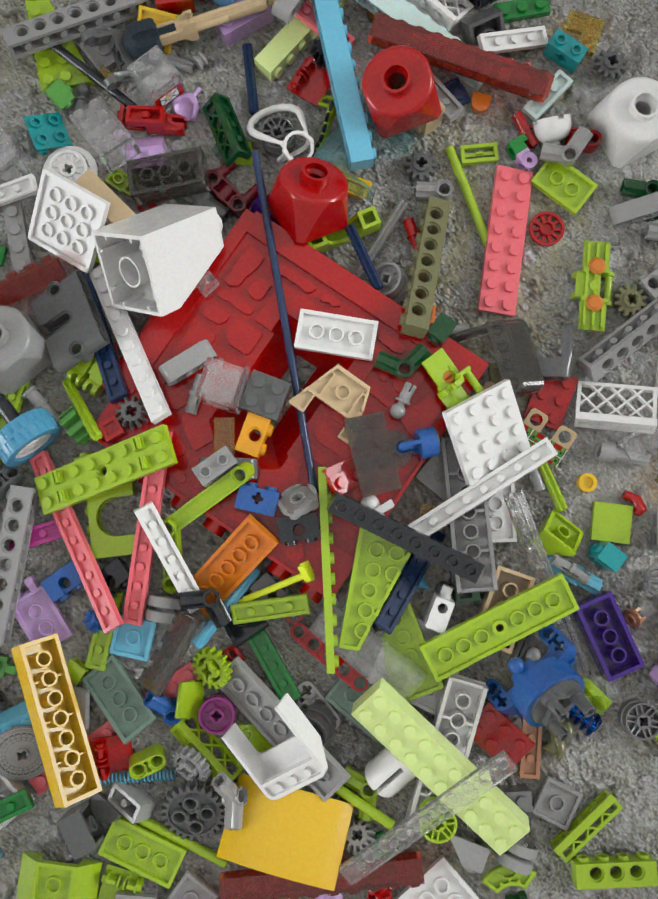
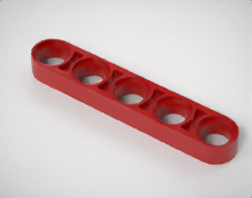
[290,623,369,692]

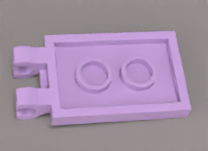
[15,575,74,642]

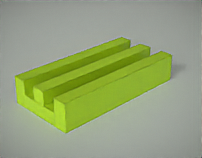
[459,142,499,166]

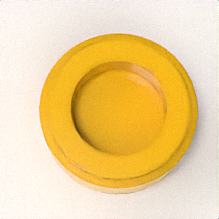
[576,473,597,492]

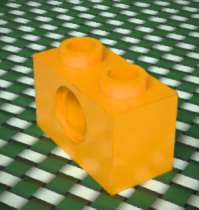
[235,412,274,459]

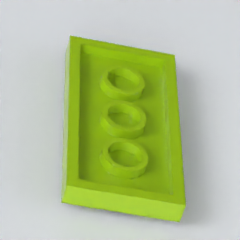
[97,817,188,889]

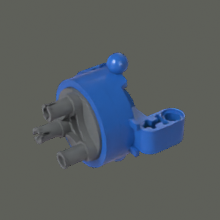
[485,624,596,742]

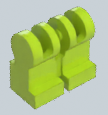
[66,354,105,398]

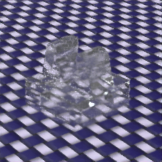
[196,270,220,297]

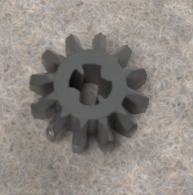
[115,395,148,430]

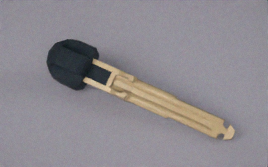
[123,0,276,61]

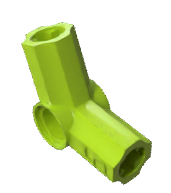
[344,765,378,822]

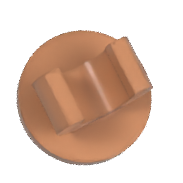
[624,607,646,628]

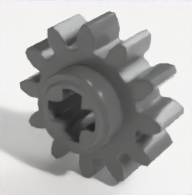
[593,47,628,83]
[404,148,438,182]

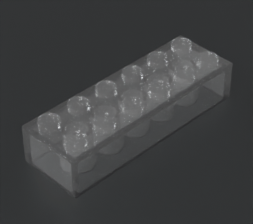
[308,597,429,701]

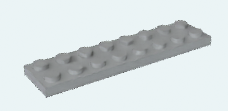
[219,656,351,802]

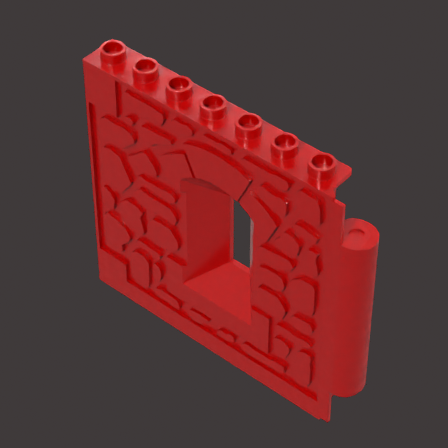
[96,209,489,604]

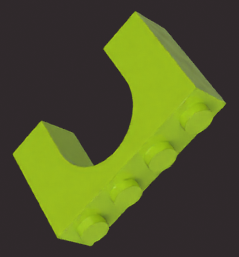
[85,480,137,559]

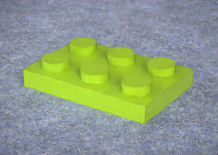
[531,161,598,216]

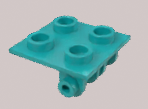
[23,112,72,156]

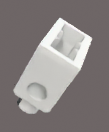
[423,584,455,633]

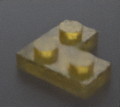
[563,9,605,57]

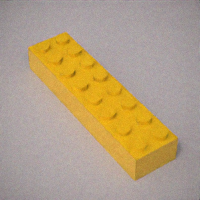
[11,633,102,808]

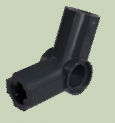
[179,588,232,629]

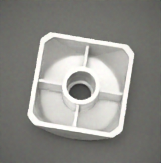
[587,77,658,168]

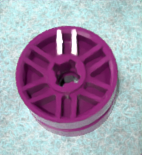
[198,693,237,735]

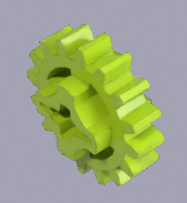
[192,646,233,690]

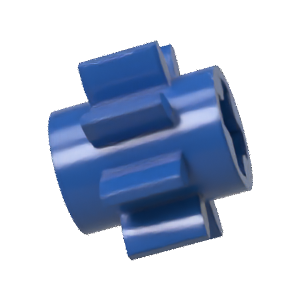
[82,609,103,634]

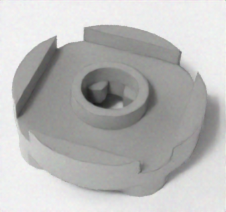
[278,484,319,520]

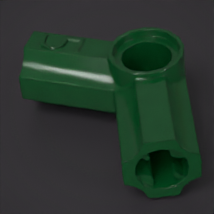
[620,178,658,221]
[373,343,431,380]

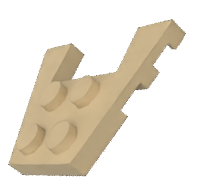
[288,364,371,447]

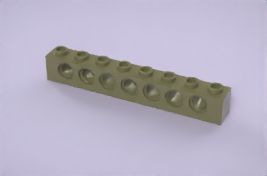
[399,196,451,339]

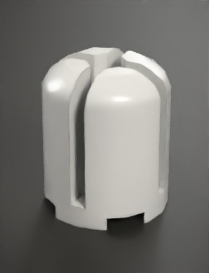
[364,747,416,798]

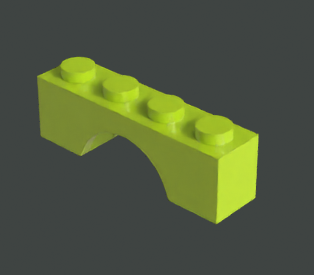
[306,206,381,253]

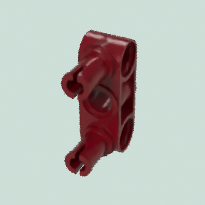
[203,162,259,218]

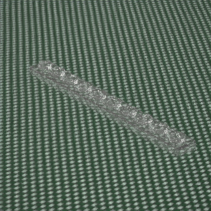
[503,490,592,678]
[339,750,518,886]

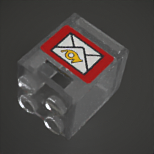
[127,45,187,112]
[195,357,251,415]

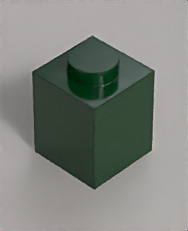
[425,312,458,347]

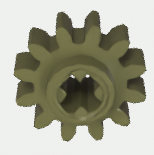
[612,284,648,318]

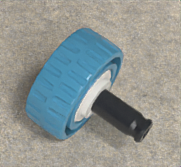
[0,393,61,467]

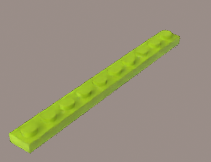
[318,467,339,674]

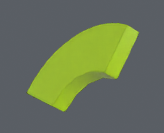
[480,864,537,894]

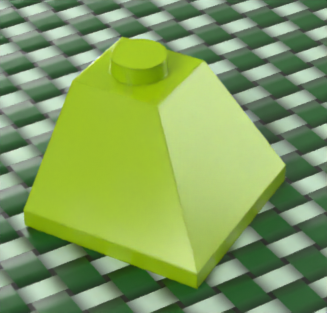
[530,509,584,556]

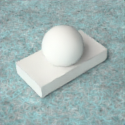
[360,495,394,513]

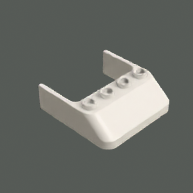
[221,693,328,800]

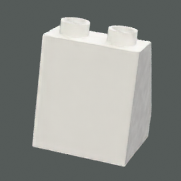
[91,204,224,317]

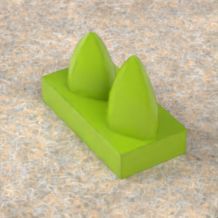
[580,673,613,717]

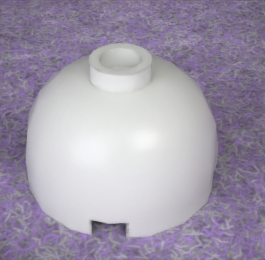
[533,114,571,145]

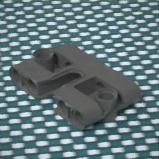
[31,270,110,374]

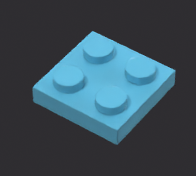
[109,614,157,662]

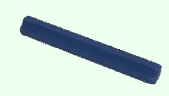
[242,43,259,115]
[345,224,383,290]

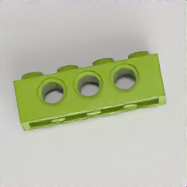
[570,851,658,890]

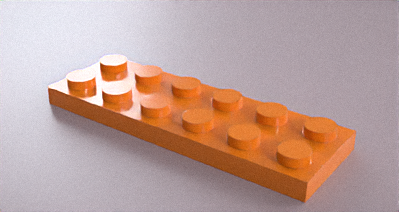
[193,514,280,618]

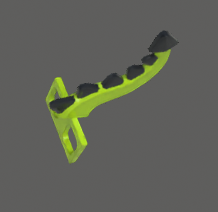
[311,94,337,157]

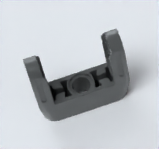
[512,323,573,381]

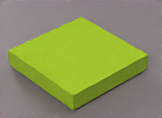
[589,501,633,544]

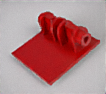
[286,56,331,107]
[90,735,133,781]

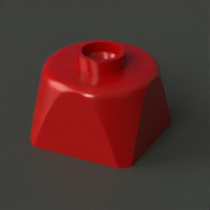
[361,45,442,139]
[267,157,348,244]

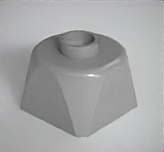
[0,305,52,394]

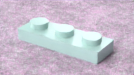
[522,69,573,122]

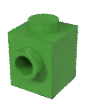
[43,78,75,110]

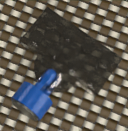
[343,411,441,498]

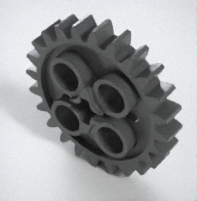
[161,780,225,841]

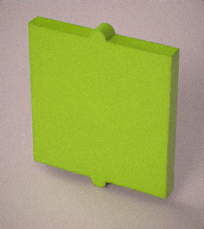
[175,679,205,719]

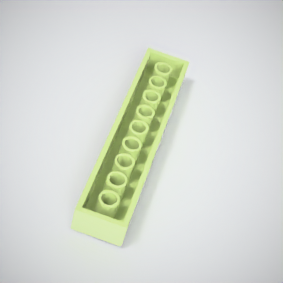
[351,677,530,856]

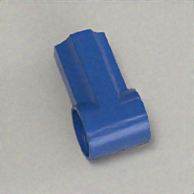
[143,689,181,725]

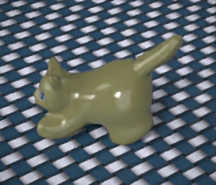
[541,718,574,762]

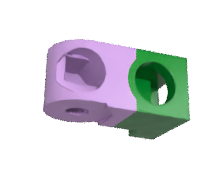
[505,133,538,171]

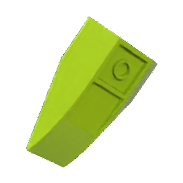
[16,851,103,899]

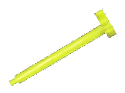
[238,561,315,603]

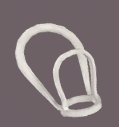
[246,103,314,163]

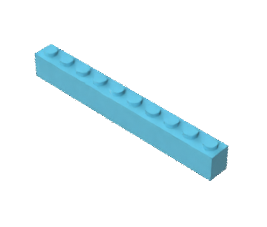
[311,0,377,171]

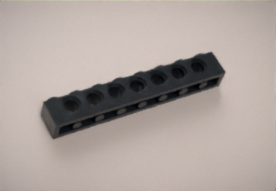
[326,490,485,584]

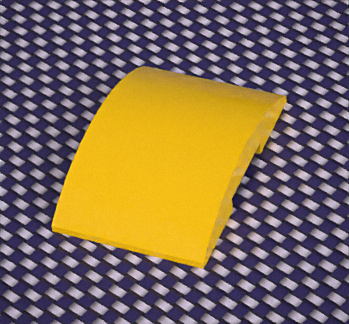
[216,773,354,891]

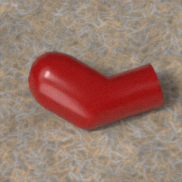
[621,490,647,516]

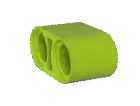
[129,744,166,779]

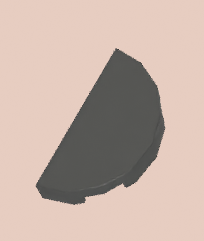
[91,791,123,823]

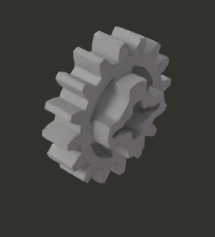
[170,745,212,785]

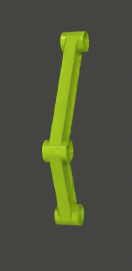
[162,462,255,594]

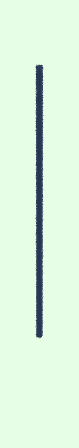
[251,151,319,494]

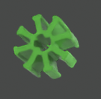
[58,405,92,446]

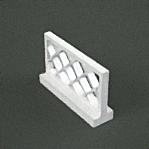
[406,0,474,33]
[574,381,658,434]

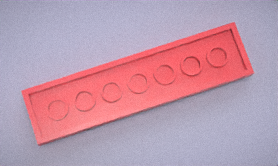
[477,165,533,318]

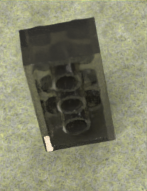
[126,146,211,206]

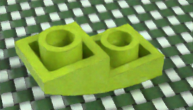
[105,166,147,202]

